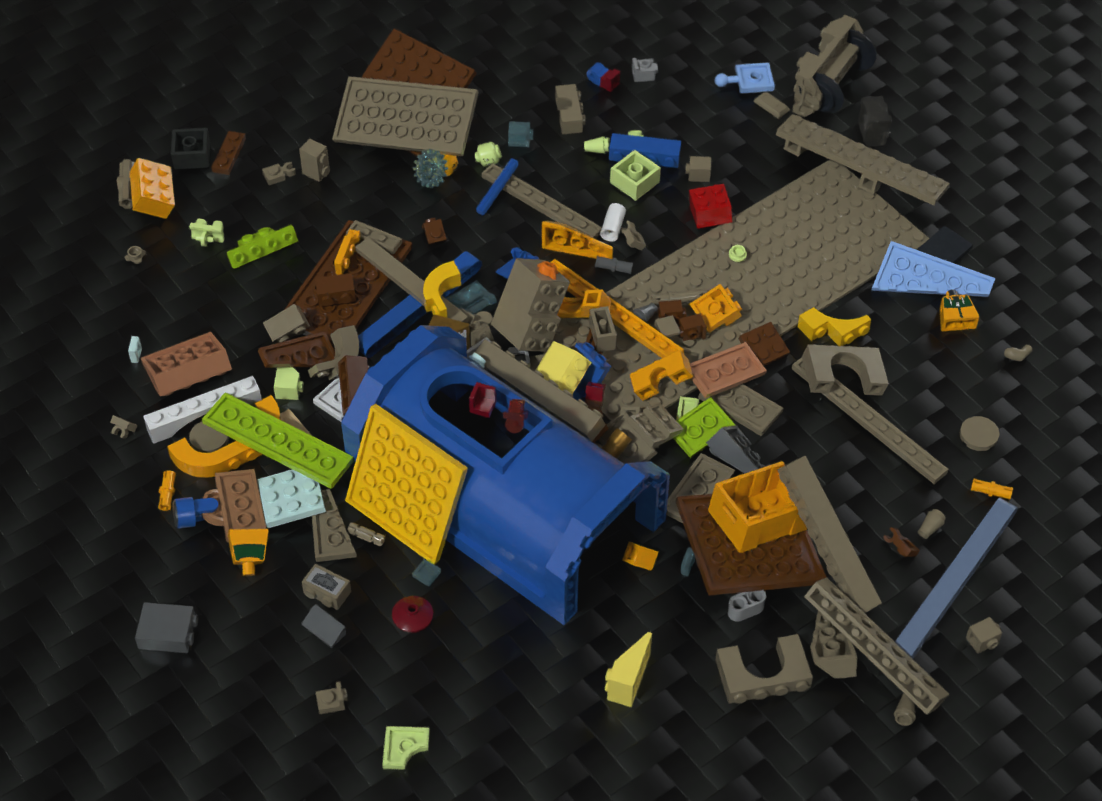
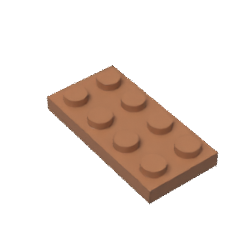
[690,342,767,398]

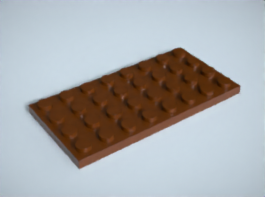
[284,220,413,346]

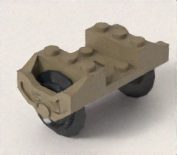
[792,15,877,117]

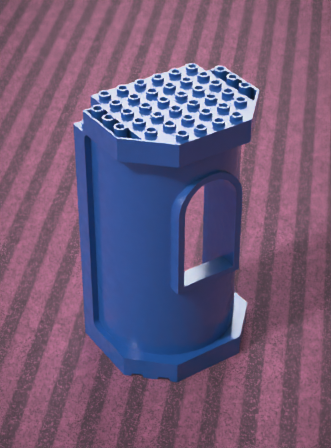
[341,325,670,625]

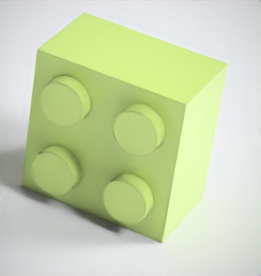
[610,150,661,200]

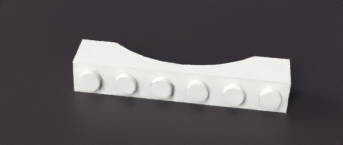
[143,376,262,444]

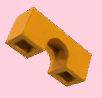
[630,350,693,401]

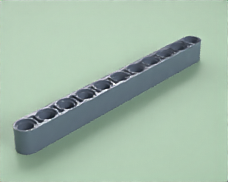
[895,497,1018,659]

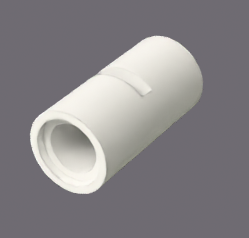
[600,203,626,242]

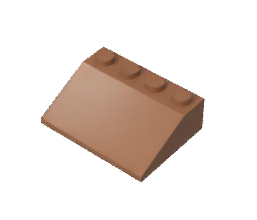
[140,332,232,396]

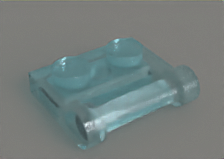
[447,280,497,314]

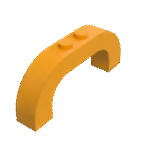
[167,395,281,477]

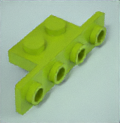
[227,225,298,269]

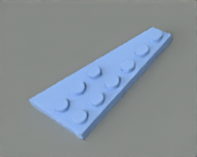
[871,241,995,297]

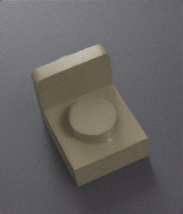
[316,682,348,714]

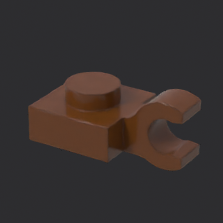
[883,527,920,557]

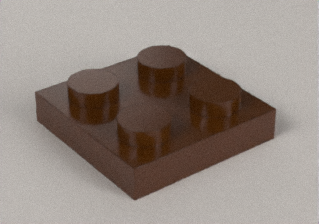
[738,322,790,366]

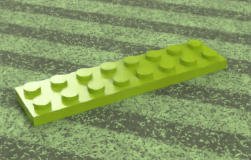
[202,392,354,489]

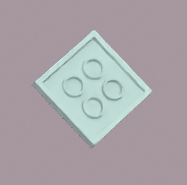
[257,469,326,528]

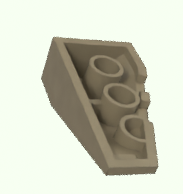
[811,610,857,678]

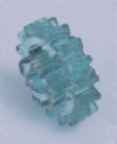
[413,149,448,188]

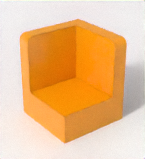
[622,541,658,571]

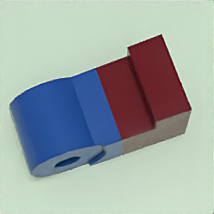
[587,63,620,92]

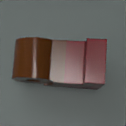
[585,382,606,411]

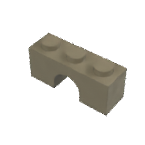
[555,84,585,134]

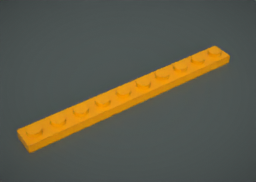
[551,259,684,358]

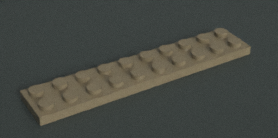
[776,114,950,205]

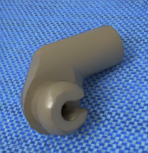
[1004,344,1033,361]

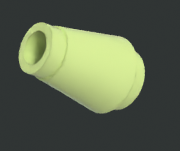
[584,136,610,154]

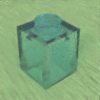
[508,122,533,147]

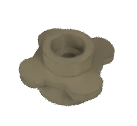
[125,246,146,264]

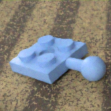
[715,63,774,93]

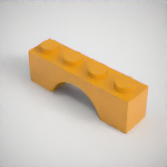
[557,289,611,318]

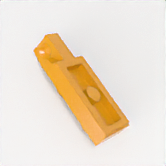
[334,229,360,275]

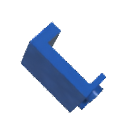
[573,342,612,402]

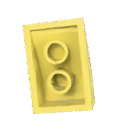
[605,632,652,707]

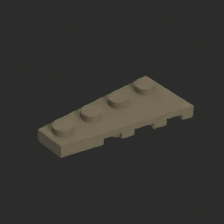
[312,489,356,562]

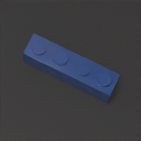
[609,133,681,168]

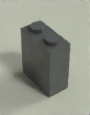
[135,603,198,653]

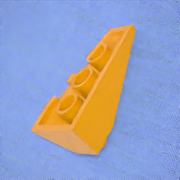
[542,221,613,259]

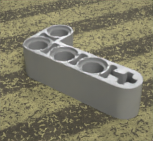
[728,590,766,621]

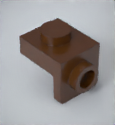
[422,218,446,245]

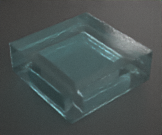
[681,547,695,576]
[412,559,441,586]

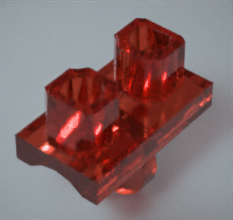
[503,399,529,433]

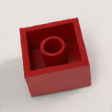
[689,184,732,228]

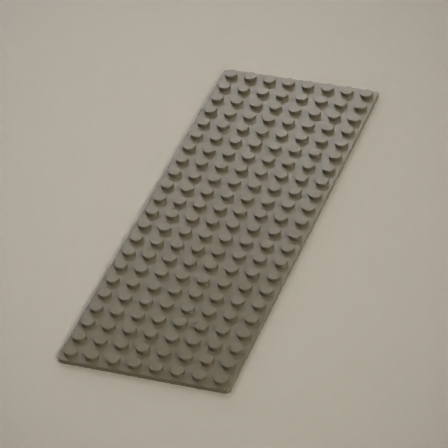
[541,159,929,422]

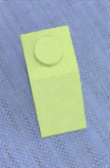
[274,367,304,400]

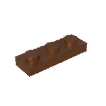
[212,131,246,175]

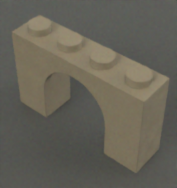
[802,344,889,395]
[716,634,813,703]

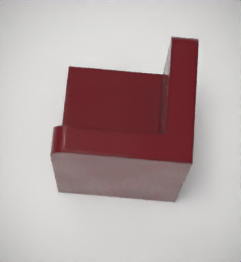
[469,382,496,418]

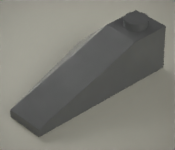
[706,425,766,473]

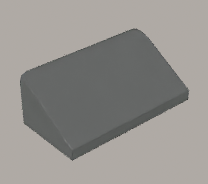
[302,604,346,648]

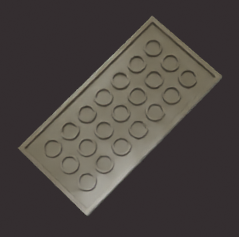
[332,77,479,156]

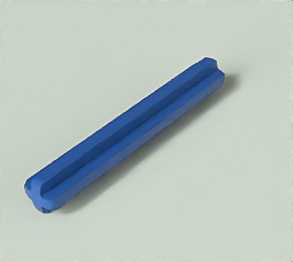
[476,158,519,215]

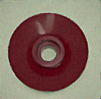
[392,596,433,633]

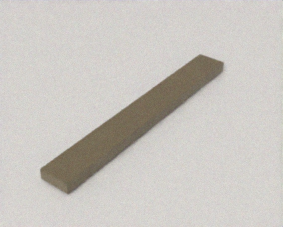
[482,164,602,239]
[355,237,469,323]

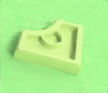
[383,726,430,769]

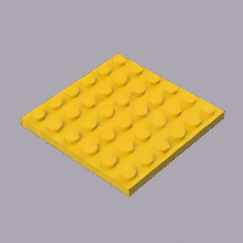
[345,404,468,565]

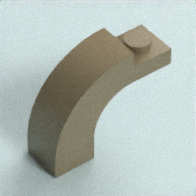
[308,325,359,381]

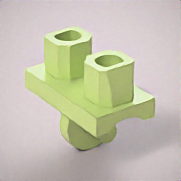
[189,219,224,247]

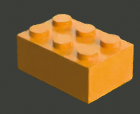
[130,158,175,219]

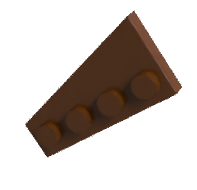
[258,331,335,368]

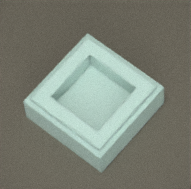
[128,336,142,363]

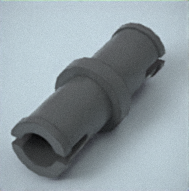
[595,256,633,274]

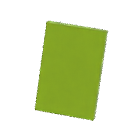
[673,397,735,459]

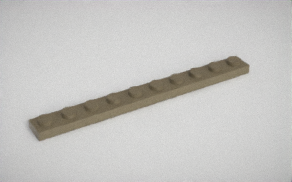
[792,358,948,484]

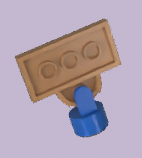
[173,469,266,542]

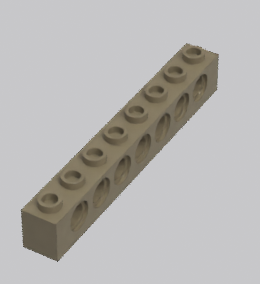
[804,577,949,715]

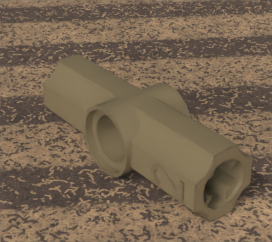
[117,159,135,209]

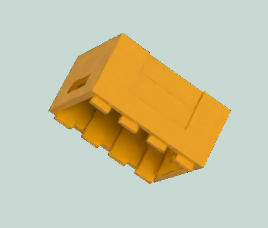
[708,461,807,553]

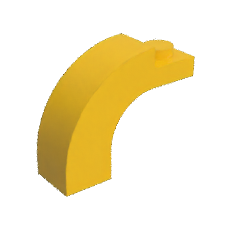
[423,261,461,318]

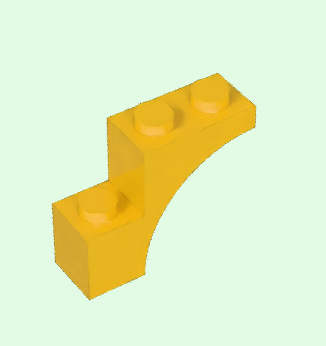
[798,307,871,346]

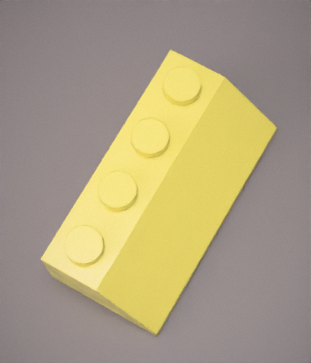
[536,341,591,395]

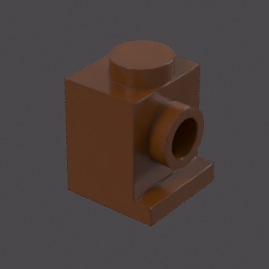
[658,300,686,324]
[678,313,707,341]

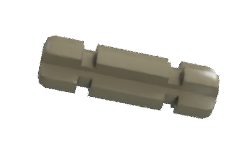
[347,522,385,546]

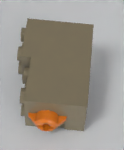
[491,258,570,351]

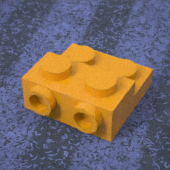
[690,284,742,333]

